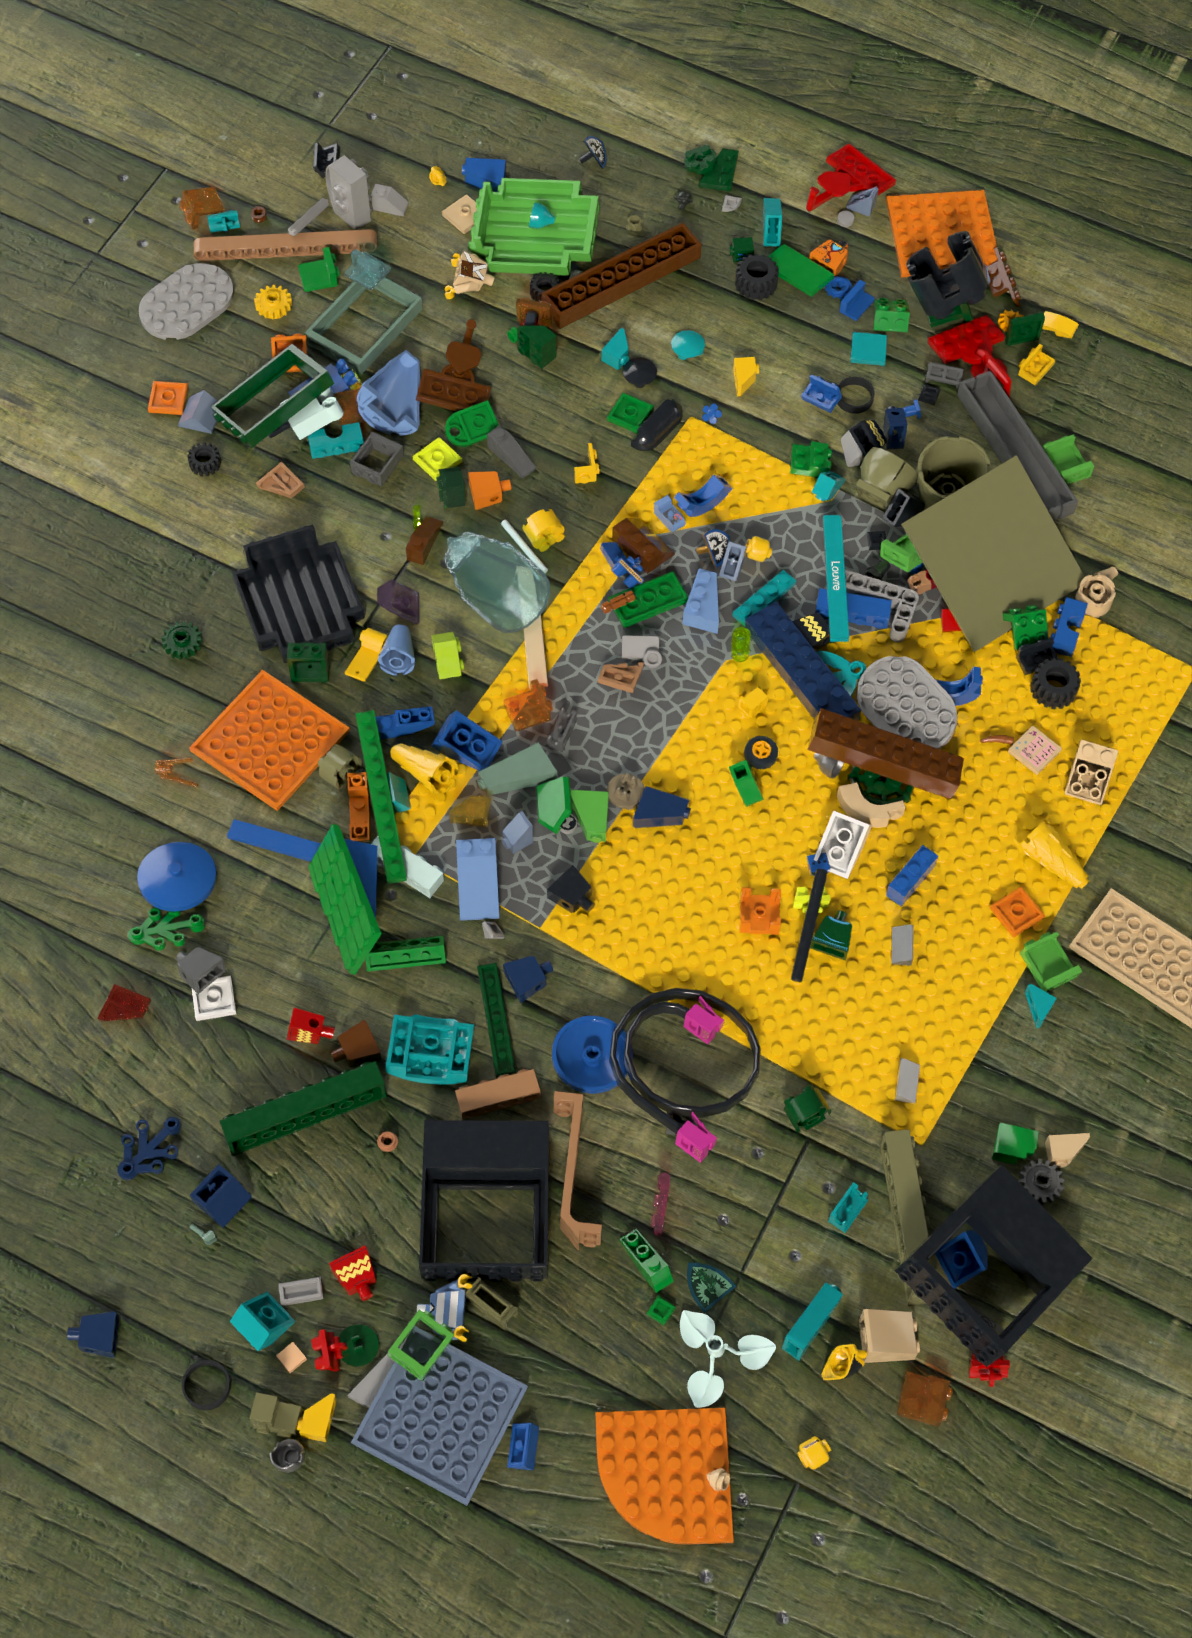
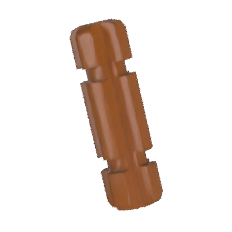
[601,591,635,614]

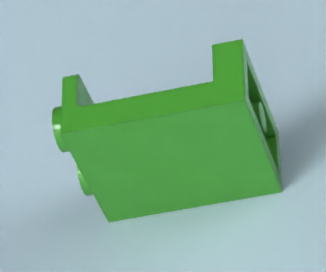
[1042,435,1094,485]
[880,534,923,572]
[1020,931,1082,992]

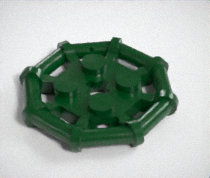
[847,766,915,805]

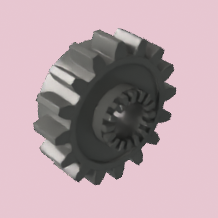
[1018,1159,1065,1205]

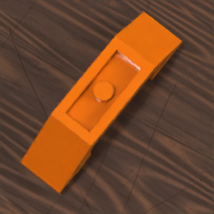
[347,772,370,842]

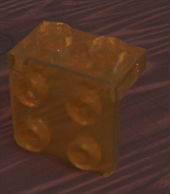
[179,187,224,229]
[503,679,553,731]

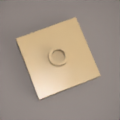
[442,194,477,234]

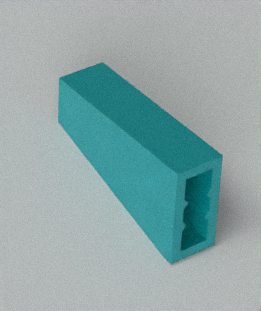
[782,1282,843,1361]

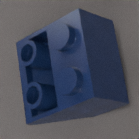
[190,1164,252,1228]

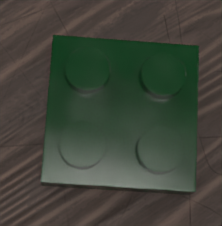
[1005,313,1045,346]

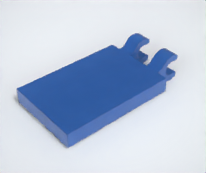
[288,358,358,405]

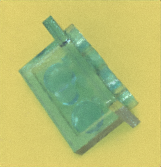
[344,249,391,290]

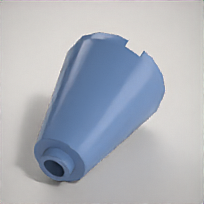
[378,625,415,675]

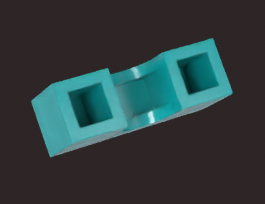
[308,422,363,459]

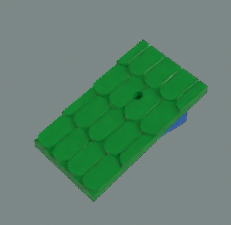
[308,824,382,975]

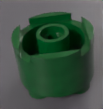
[784,1086,831,1132]

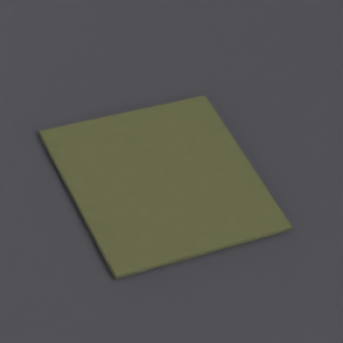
[901,455,1085,652]

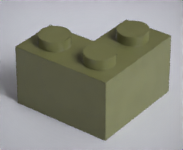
[250,1392,303,1439]

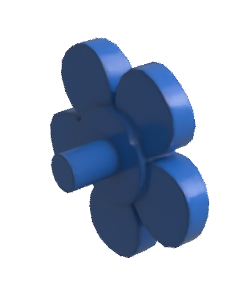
[702,404,722,424]

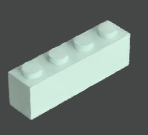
[372,836,444,898]

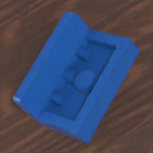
[801,374,842,413]

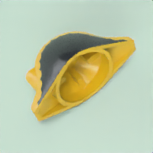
[821,1344,867,1380]

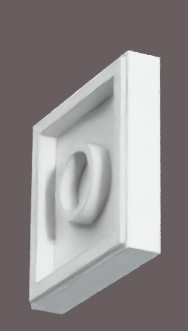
[192,975,236,1021]

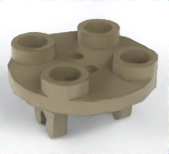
[606,773,644,810]

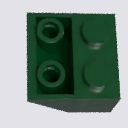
[517,326,556,369]

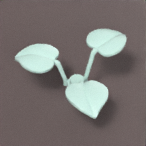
[680,1310,776,1408]

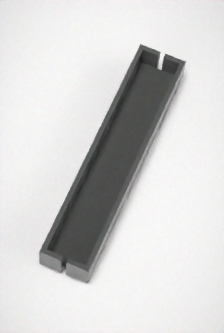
[957,371,1078,521]

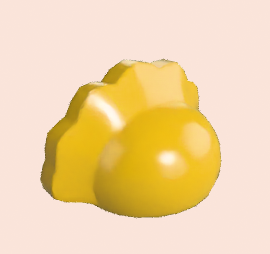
[429,166,447,186]

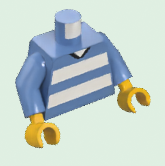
[417,1274,472,1342]

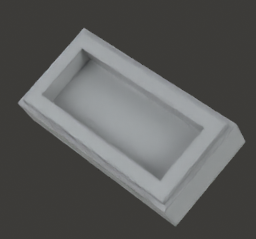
[278,1277,324,1306]

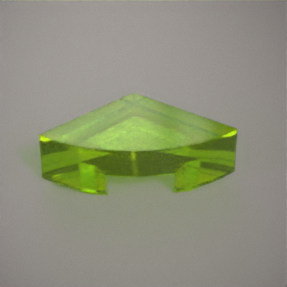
[413,505,421,530]

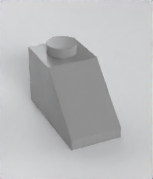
[371,184,408,216]

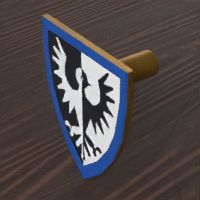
[697,529,730,568]

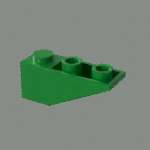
[619,1228,674,1293]

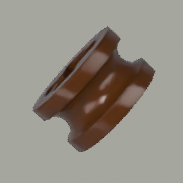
[251,206,267,223]

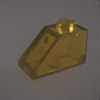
[449,795,491,827]

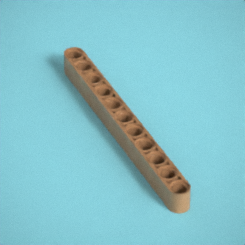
[193,229,377,261]

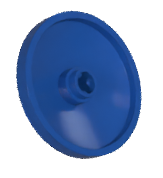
[137,842,217,911]
[552,1016,633,1094]

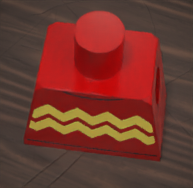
[287,1008,335,1044]
[329,1246,376,1301]

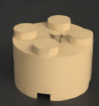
[1075,575,1116,618]

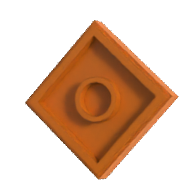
[148,381,189,415]
[989,887,1045,938]

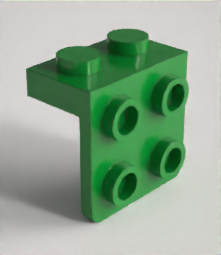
[298,247,339,292]
[873,298,910,332]
[1003,605,1048,651]

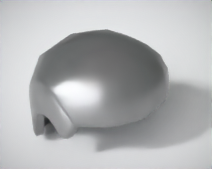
[270,1439,305,1473]

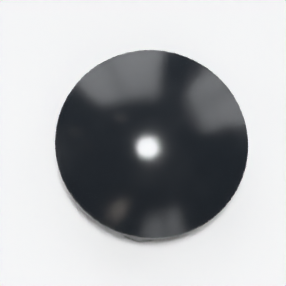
[623,357,657,388]

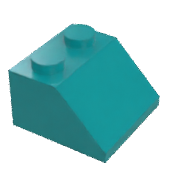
[230,1291,295,1351]

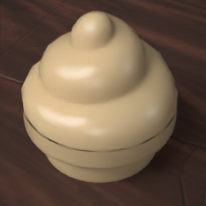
[707,1468,730,1491]

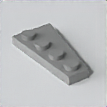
[347,1335,409,1409]

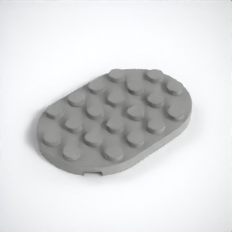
[139,263,233,340]
[857,656,957,749]

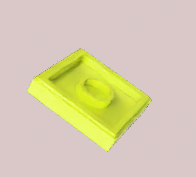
[412,437,463,481]

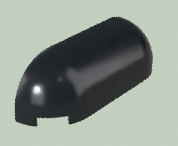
[631,399,683,451]

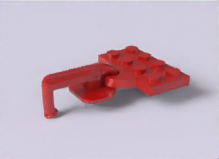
[806,144,896,212]
[928,315,1012,399]

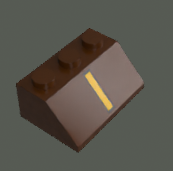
[612,518,675,574]

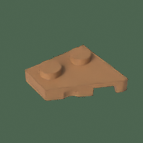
[256,462,305,498]
[598,662,644,693]

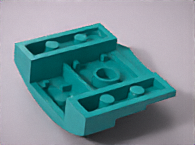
[386,1014,474,1084]

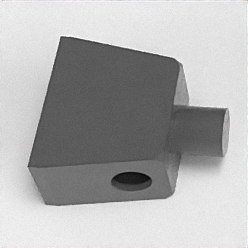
[176,947,226,994]

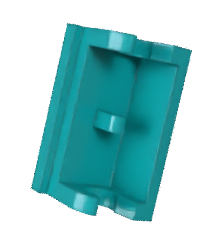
[828,1182,868,1233]

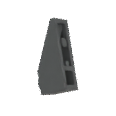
[487,425,536,479]

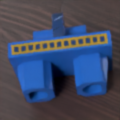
[611,556,644,589]

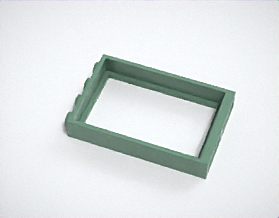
[305,267,422,375]

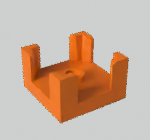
[739,887,781,935]

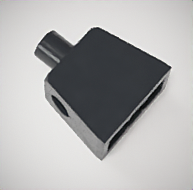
[883,488,925,527]
[547,865,595,913]

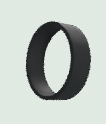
[837,377,875,414]
[182,1360,231,1411]

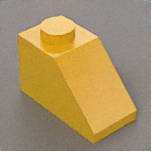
[733,357,759,396]
[297,1394,337,1442]

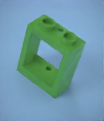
[387,1309,454,1381]

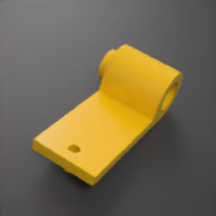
[345,628,389,682]

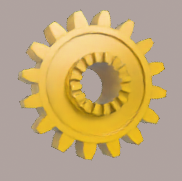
[254,285,292,319]

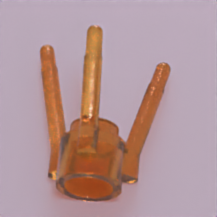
[154,758,198,787]

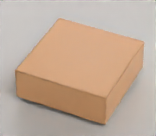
[276,1342,307,1373]

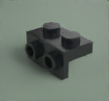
[313,143,340,178]
[1016,638,1059,675]

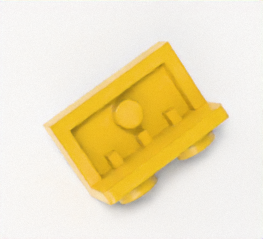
[1018,344,1055,386]

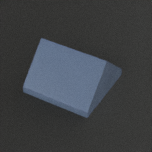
[178,390,218,434]

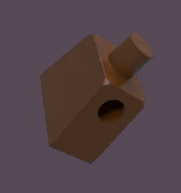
[330,1020,382,1067]

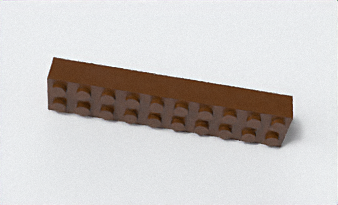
[541,223,702,329]

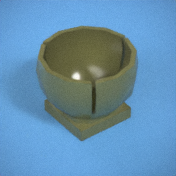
[856,447,918,511]

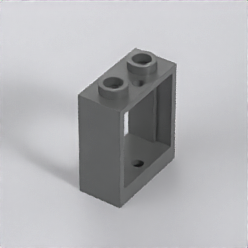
[350,432,404,486]

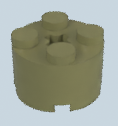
[318,744,362,790]

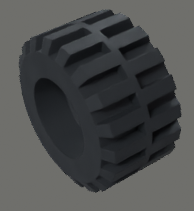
[735,254,779,300]
[1030,658,1081,709]

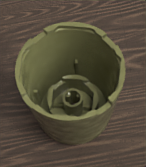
[918,436,990,510]

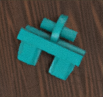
[207,210,240,233]

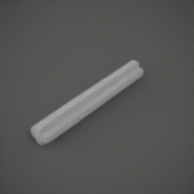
[288,198,329,236]

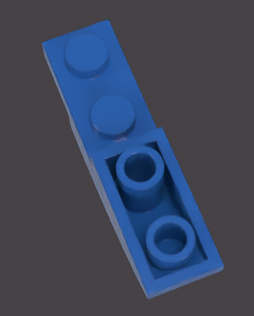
[359,706,435,740]

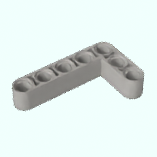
[845,569,919,643]

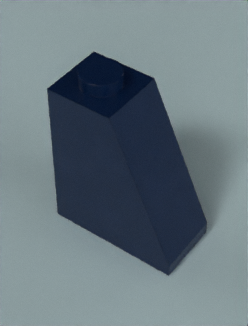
[633,786,691,828]

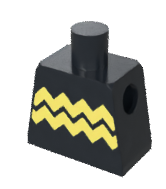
[849,420,887,457]
[792,613,830,652]

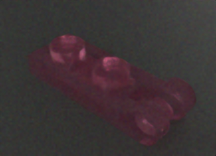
[651,1173,671,1235]

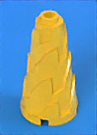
[390,743,459,795]
[1018,820,1089,889]

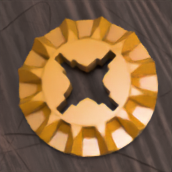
[998,309,1024,332]

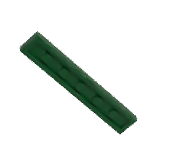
[477,963,516,1078]

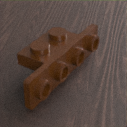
[987,247,1022,307]

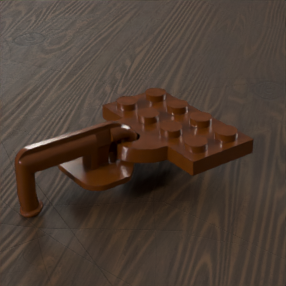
[416,319,491,412]

